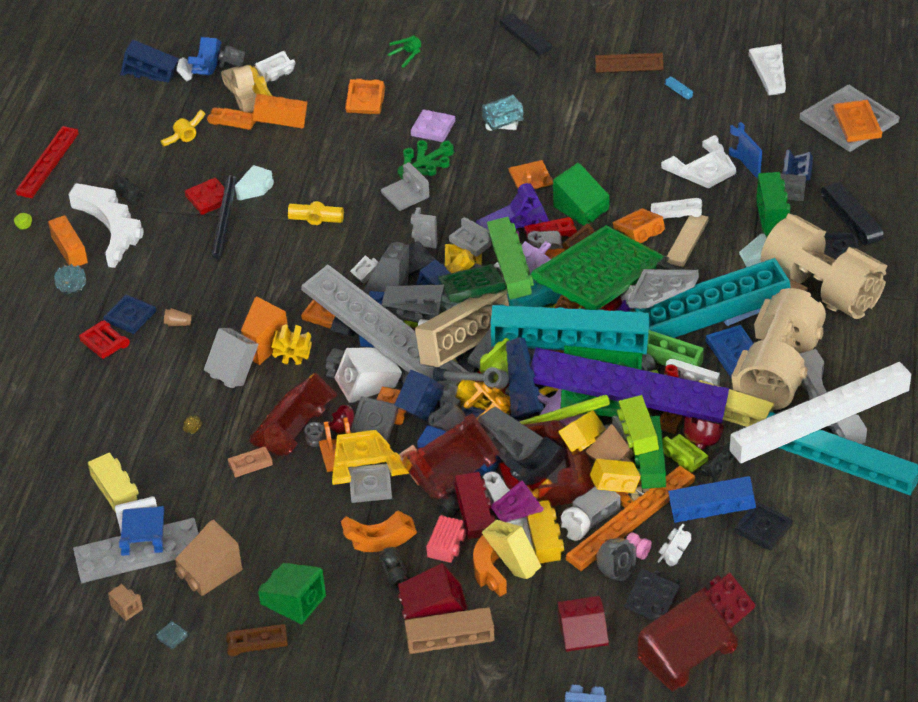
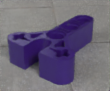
[476,183,549,231]

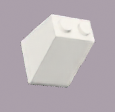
[334,348,402,403]

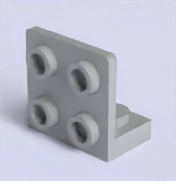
[381,163,429,211]

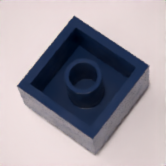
[394,369,444,422]

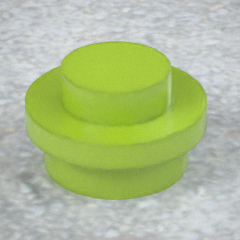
[14,213,32,229]

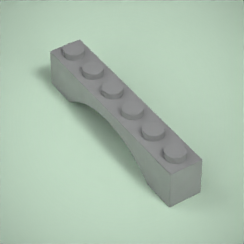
[800,349,867,444]

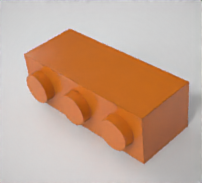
[253,94,307,128]
[48,215,88,269]

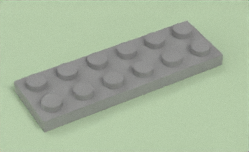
[73,518,199,583]

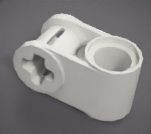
[483,472,510,510]

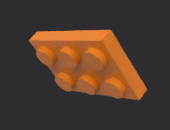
[833,100,882,142]

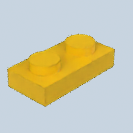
[446,249,475,273]

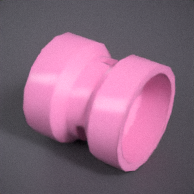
[626,532,652,560]

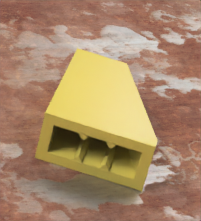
[482,520,541,579]

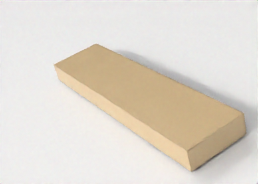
[667,215,708,267]

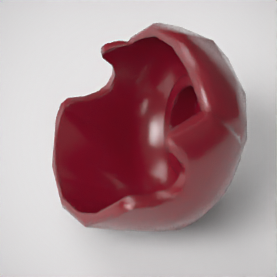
[328,404,354,434]

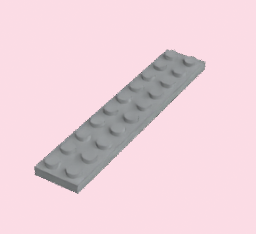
[301,265,468,391]

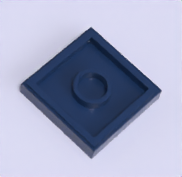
[103,295,156,334]

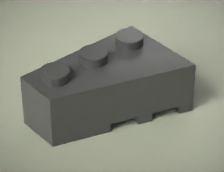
[382,285,444,323]
[473,407,543,463]

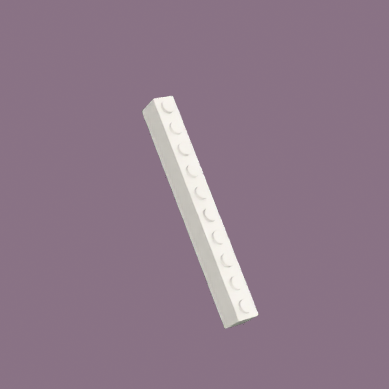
[730,362,911,463]

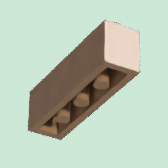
[404,608,494,654]

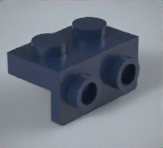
[782,149,813,181]

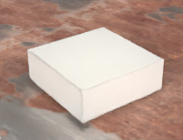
[177,57,192,81]

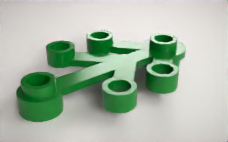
[398,140,454,179]

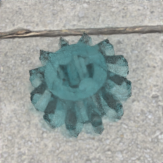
[54,264,86,294]

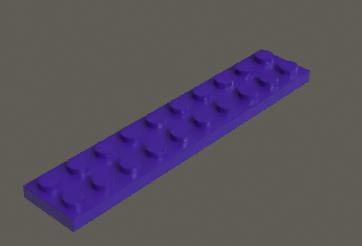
[530,348,729,424]

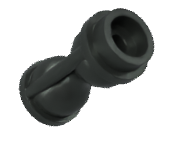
[436,488,459,517]
[379,547,409,590]

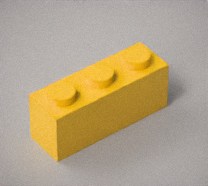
[558,410,606,452]
[525,500,564,563]

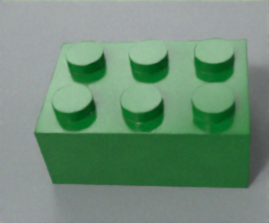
[756,172,790,236]

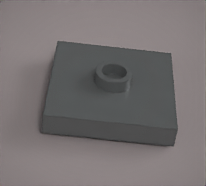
[350,396,399,442]

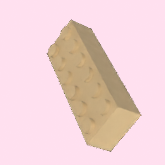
[415,289,509,367]

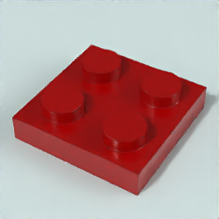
[185,177,225,215]

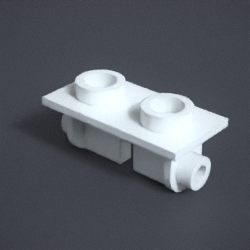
[657,524,691,566]

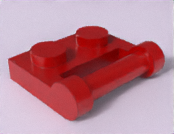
[79,320,130,359]

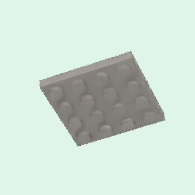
[799,84,899,152]

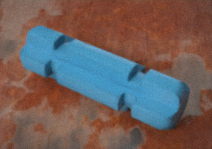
[665,77,693,99]

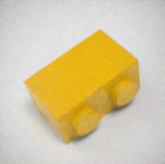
[590,458,641,493]

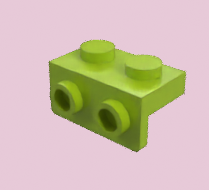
[663,434,708,473]

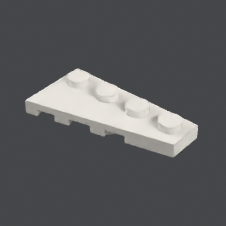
[749,44,786,95]

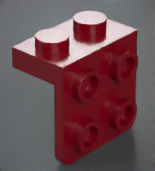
[691,572,755,630]

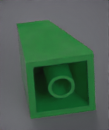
[553,163,610,226]
[258,563,326,625]

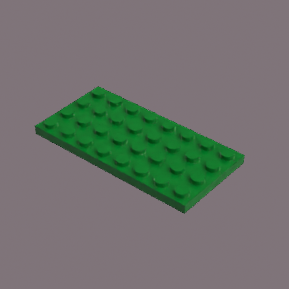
[531,225,664,310]

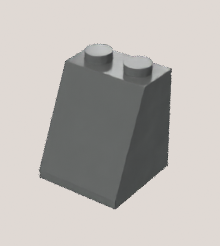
[363,242,409,295]

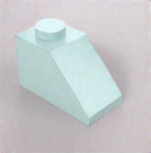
[235,165,274,200]

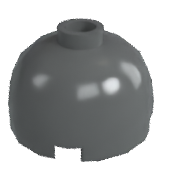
[596,538,636,581]

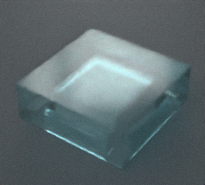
[156,621,187,649]

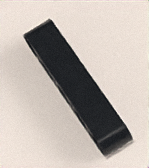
[821,182,884,246]

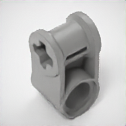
[528,231,563,249]

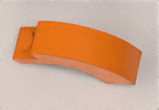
[341,511,417,552]
[473,535,507,597]

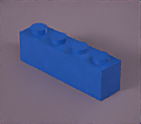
[668,476,756,523]

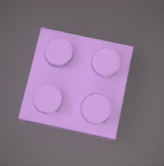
[411,110,455,142]

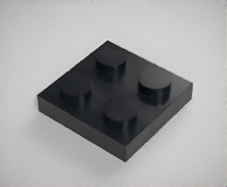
[734,502,793,551]

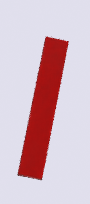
[16,126,79,198]

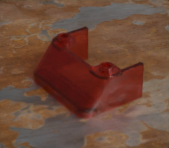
[249,373,338,456]
[524,420,595,506]

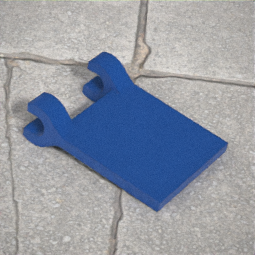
[729,122,762,179]
[119,506,164,556]

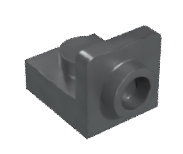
[218,45,245,68]

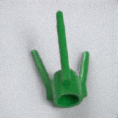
[387,35,421,68]

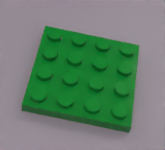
[560,345,642,417]

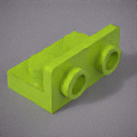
[480,338,510,383]

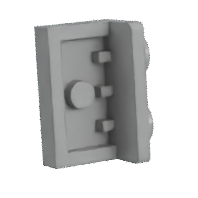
[411,207,438,248]
[449,217,491,257]

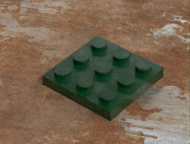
[438,264,506,303]

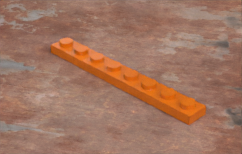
[566,466,695,571]

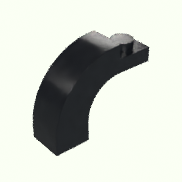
[505,436,569,485]

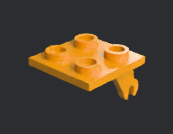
[464,382,511,420]

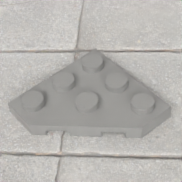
[628,269,699,309]

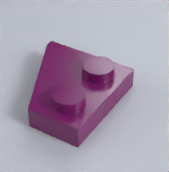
[491,481,544,522]

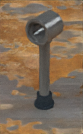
[433,367,509,389]

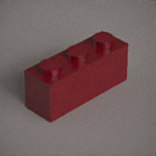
[454,472,495,540]

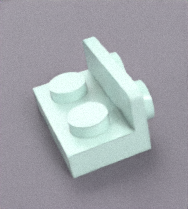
[739,233,767,267]

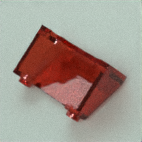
[402,413,500,500]
[638,592,738,692]

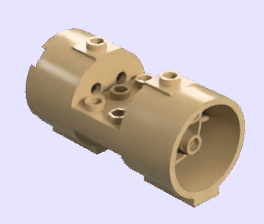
[761,213,888,319]
[732,288,826,410]

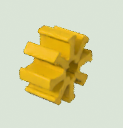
[271,325,312,365]

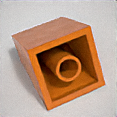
[241,297,287,365]

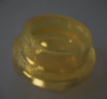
[183,416,202,434]

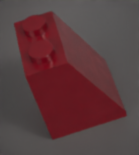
[398,563,468,620]

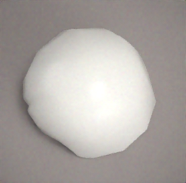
[561,507,590,541]

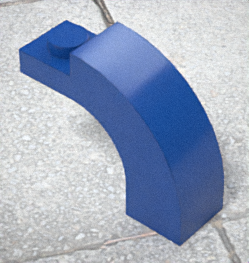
[188,37,221,75]

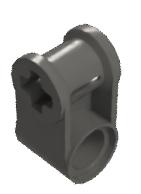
[428,401,466,434]

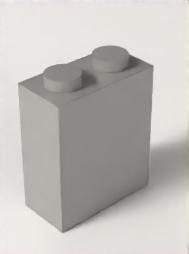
[204,328,258,388]

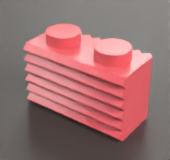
[427,515,466,563]

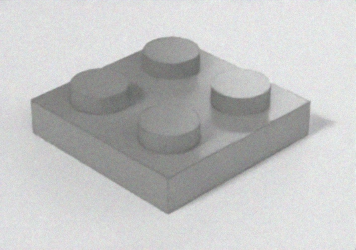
[349,464,392,503]

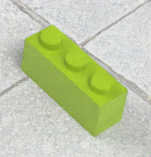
[617,395,659,455]

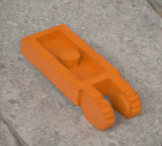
[207,107,255,130]

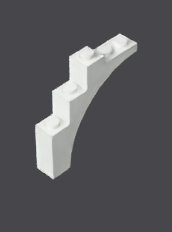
[69,183,143,268]

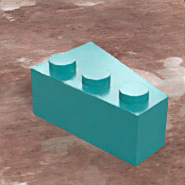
[507,264,561,307]

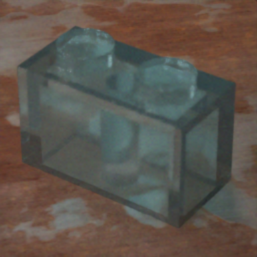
[482,95,523,130]

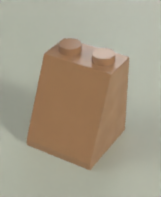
[175,520,242,596]

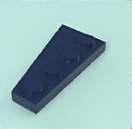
[506,337,544,419]

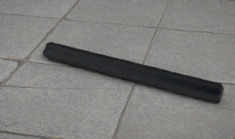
[211,175,237,259]

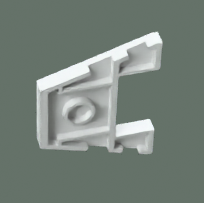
[661,135,736,188]

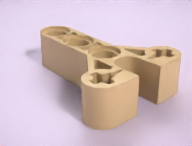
[221,65,256,113]

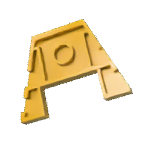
[332,430,410,485]

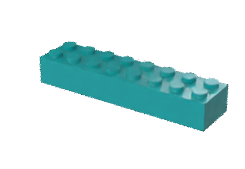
[634,258,791,338]
[491,305,649,355]

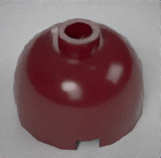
[684,416,724,449]

